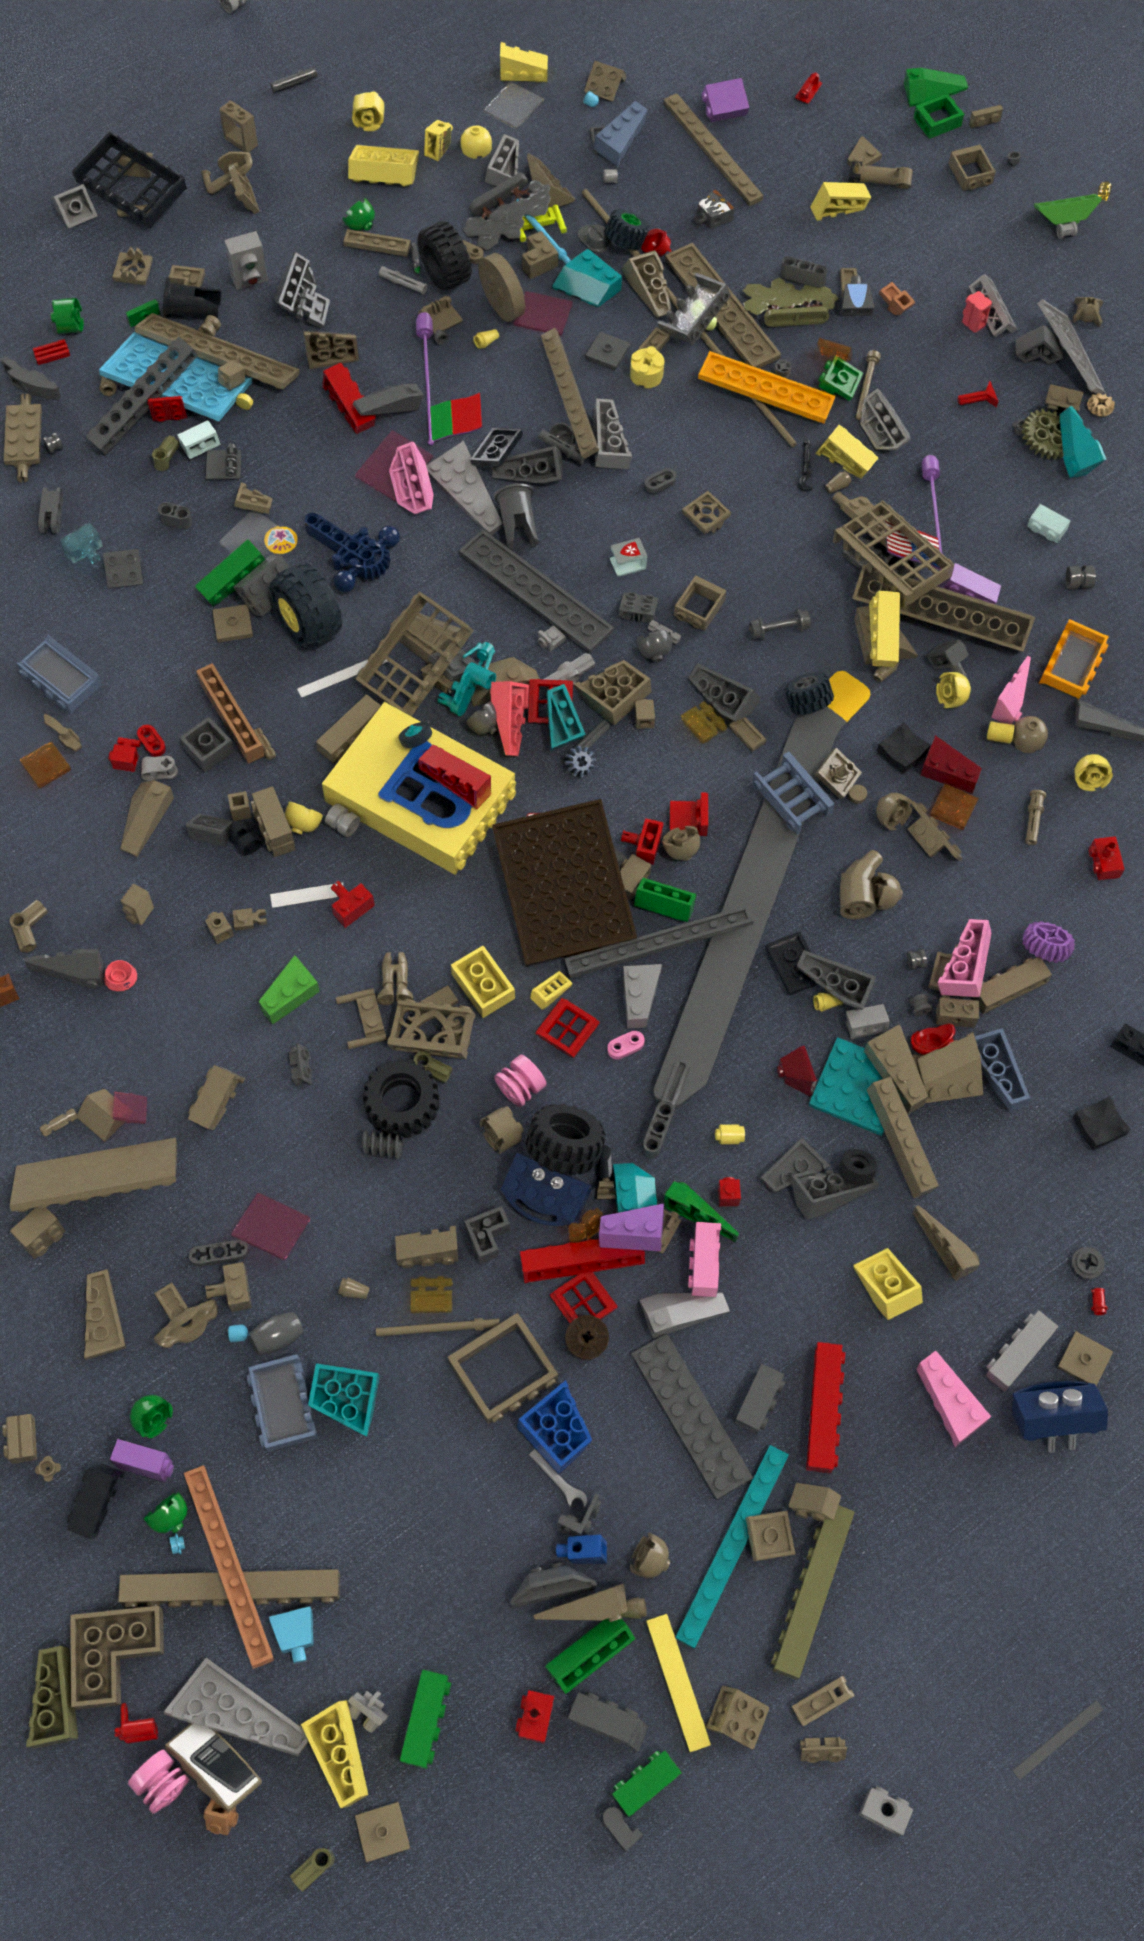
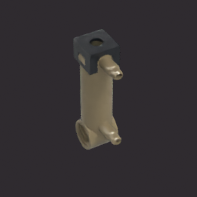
[848,161,913,189]

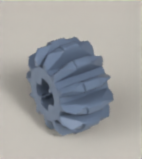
[564,746,596,777]

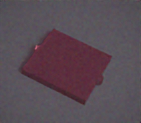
[112,1092,147,1124]

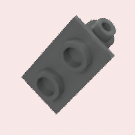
[289,1043,312,1086]

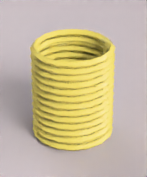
[987,721,1014,744]

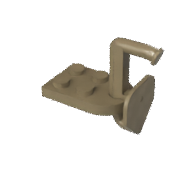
[201,151,260,214]

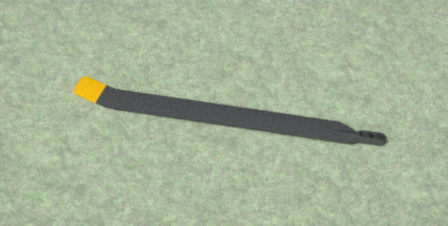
[643,671,871,1159]

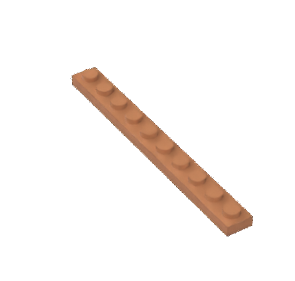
[184,1465,274,1669]

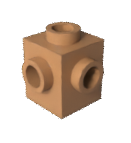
[203,1799,238,1836]

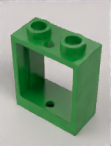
[913,93,964,139]

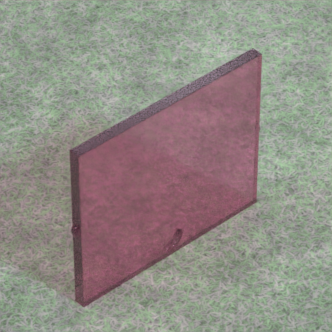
[355,430,433,502]

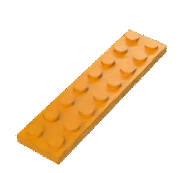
[698,351,836,424]

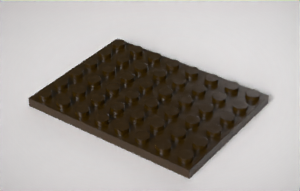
[492,799,637,967]

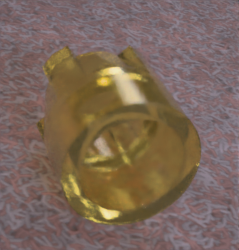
[1098,182,1112,201]

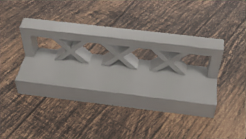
[969,274,1017,337]

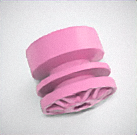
[494,1054,547,1107]
[128,1749,190,1814]

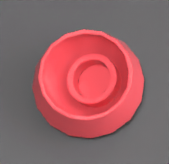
[103,960,137,991]

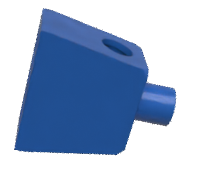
[556,1535,607,1564]

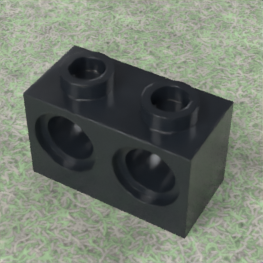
[1110,1023,1144,1066]

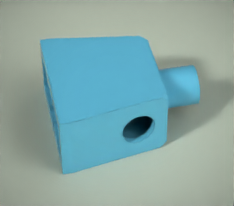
[269,1606,313,1664]

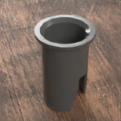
[494,483,539,551]

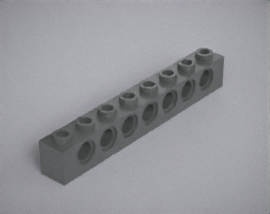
[86,337,198,456]

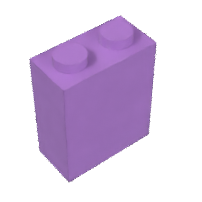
[702,78,749,122]
[110,1439,174,1482]

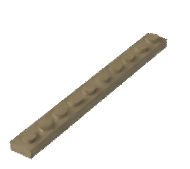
[663,93,763,206]
[541,327,599,459]

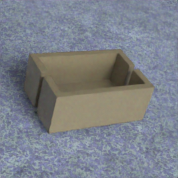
[250,786,296,857]

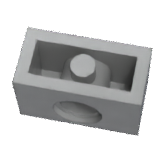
[858,1786,913,1836]

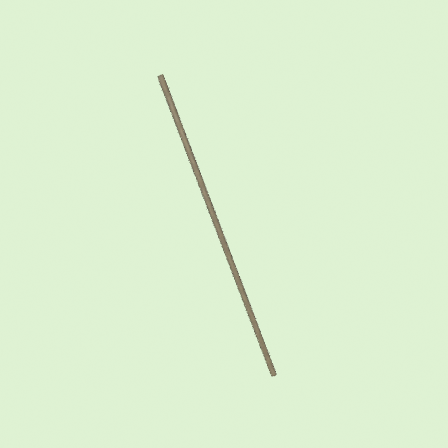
[582,189,797,448]

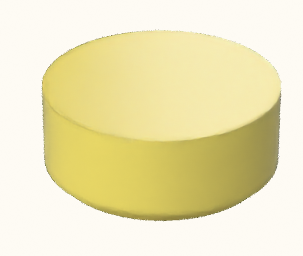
[236,393,253,410]

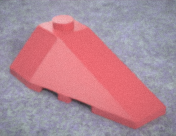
[490,681,529,756]

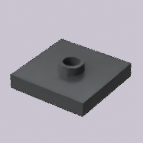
[586,332,630,371]

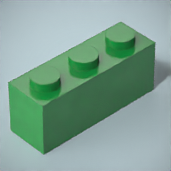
[634,878,697,922]
[611,1751,682,1818]

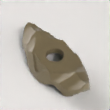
[153,1299,218,1348]

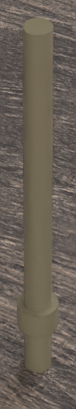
[376,1318,500,1337]

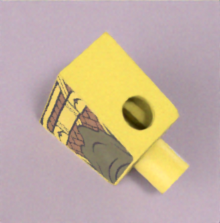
[424,120,453,161]

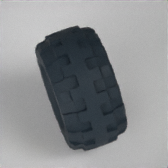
[269,564,342,649]

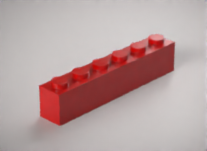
[520,1239,645,1283]
[806,1342,845,1473]

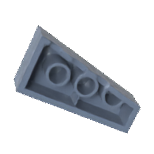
[593,101,648,167]

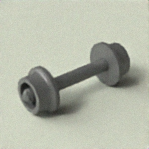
[748,609,811,641]

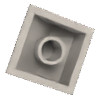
[51,184,98,228]

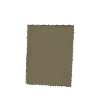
[77,1089,133,1142]

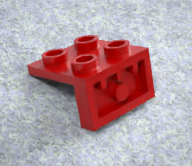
[148,396,187,422]
[670,792,708,836]

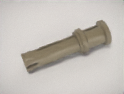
[1025,790,1046,845]

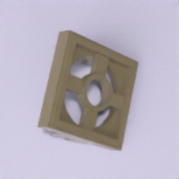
[112,247,153,285]
[682,491,731,534]

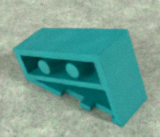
[546,684,586,751]

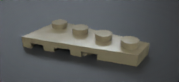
[84,1269,127,1360]

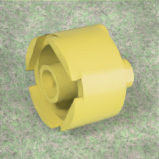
[352,92,385,131]
[630,347,664,388]

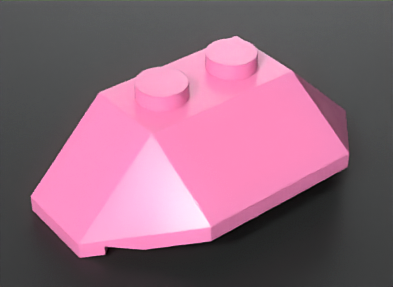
[389,441,434,514]

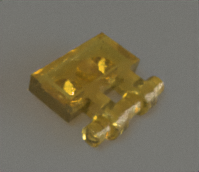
[681,702,727,744]
[411,1276,452,1313]

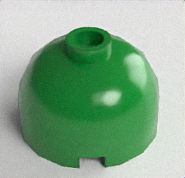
[343,198,375,231]
[130,1395,173,1438]
[143,1492,188,1533]

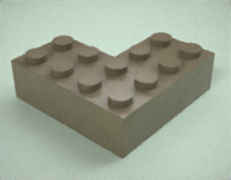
[70,1606,164,1710]

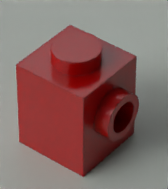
[718,1177,741,1207]

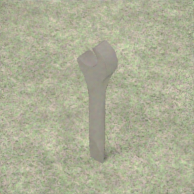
[529,1449,587,1508]

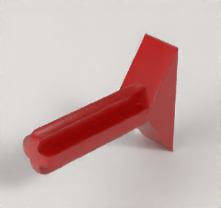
[958,381,999,408]

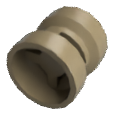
[199,315,221,336]

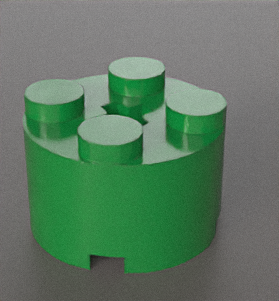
[51,298,84,335]

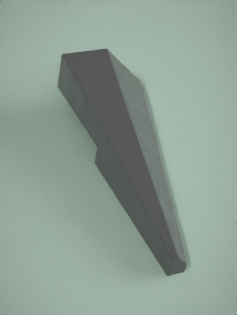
[1075,699,1144,741]

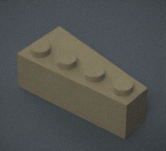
[864,1024,928,1114]

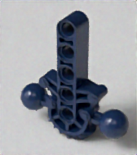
[304,513,400,593]

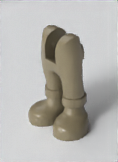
[377,952,413,1005]

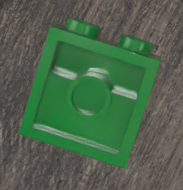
[818,355,863,401]

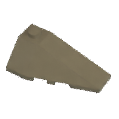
[622,250,671,318]
[120,780,174,857]

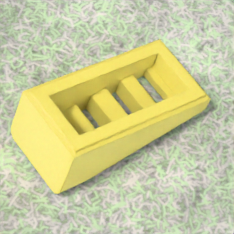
[530,971,573,1010]

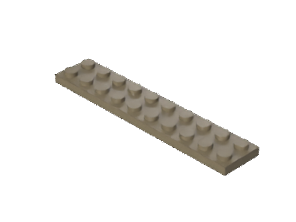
[665,243,781,368]
[135,313,300,389]

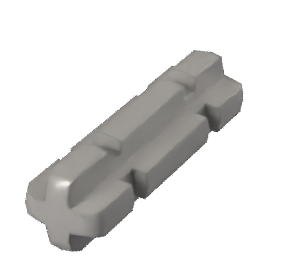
[648,620,681,644]

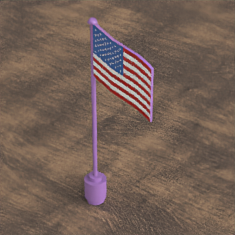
[885,455,942,571]

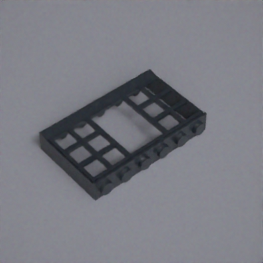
[72,132,187,228]

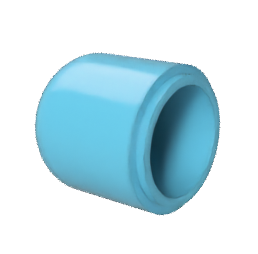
[583,91,599,107]
[228,1325,248,1342]

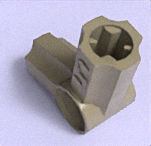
[10,900,48,953]

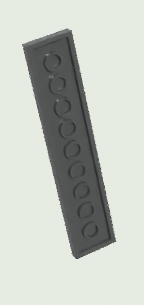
[459,529,614,654]

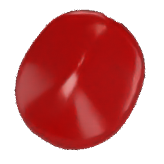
[910,1023,955,1055]

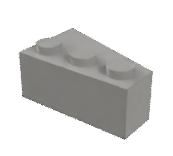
[485,134,519,186]
[623,964,662,1029]

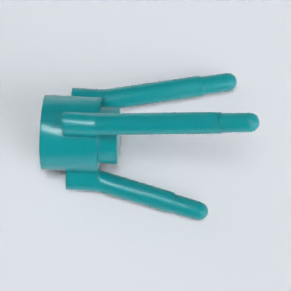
[463,642,495,669]

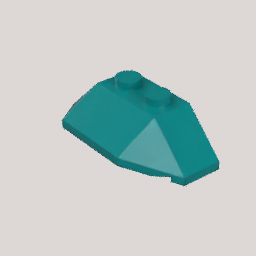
[613,1163,657,1213]

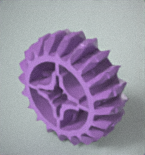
[1022,921,1075,963]

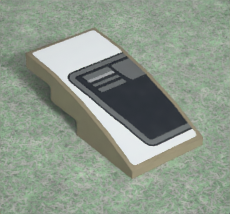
[165,1723,262,1813]

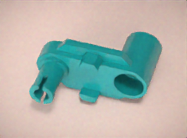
[438,662,496,716]

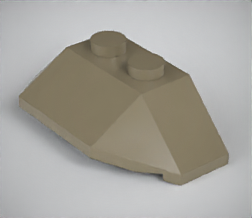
[471,657,541,707]

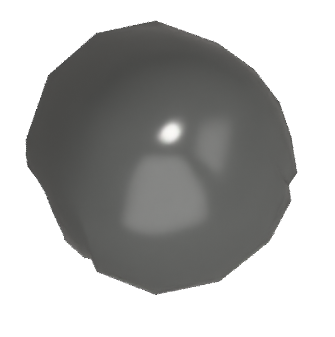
[549,423,576,445]

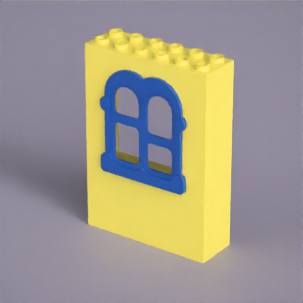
[322,702,516,875]

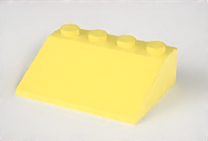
[348,145,419,186]

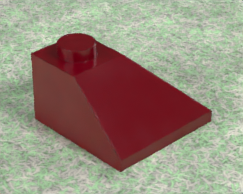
[777,1046,817,1096]

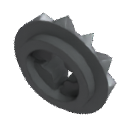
[1072,1247,1105,1279]

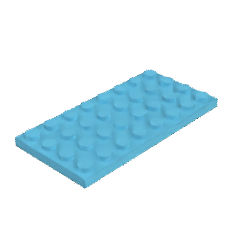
[99,332,252,421]

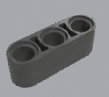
[780,256,827,288]

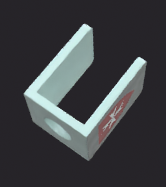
[610,538,647,577]

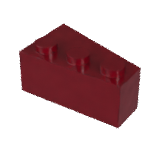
[920,735,982,794]

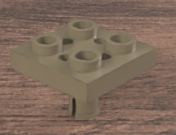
[815,748,862,799]

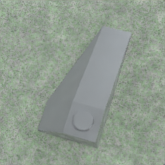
[639,1292,730,1339]

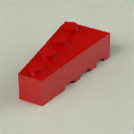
[322,362,376,434]
[419,744,491,810]

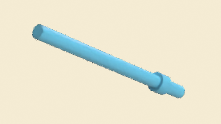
[516,199,571,264]

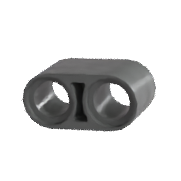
[158,502,193,529]

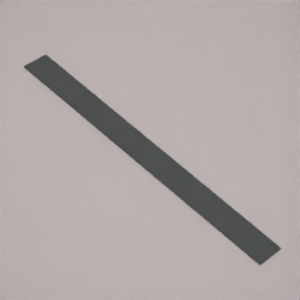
[1013,1700,1104,1780]

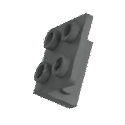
[557,1493,602,1537]

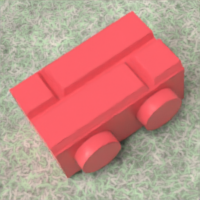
[962,291,992,333]

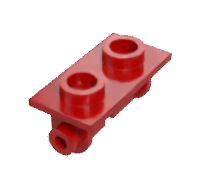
[795,72,822,104]

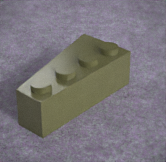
[26,1646,78,1749]

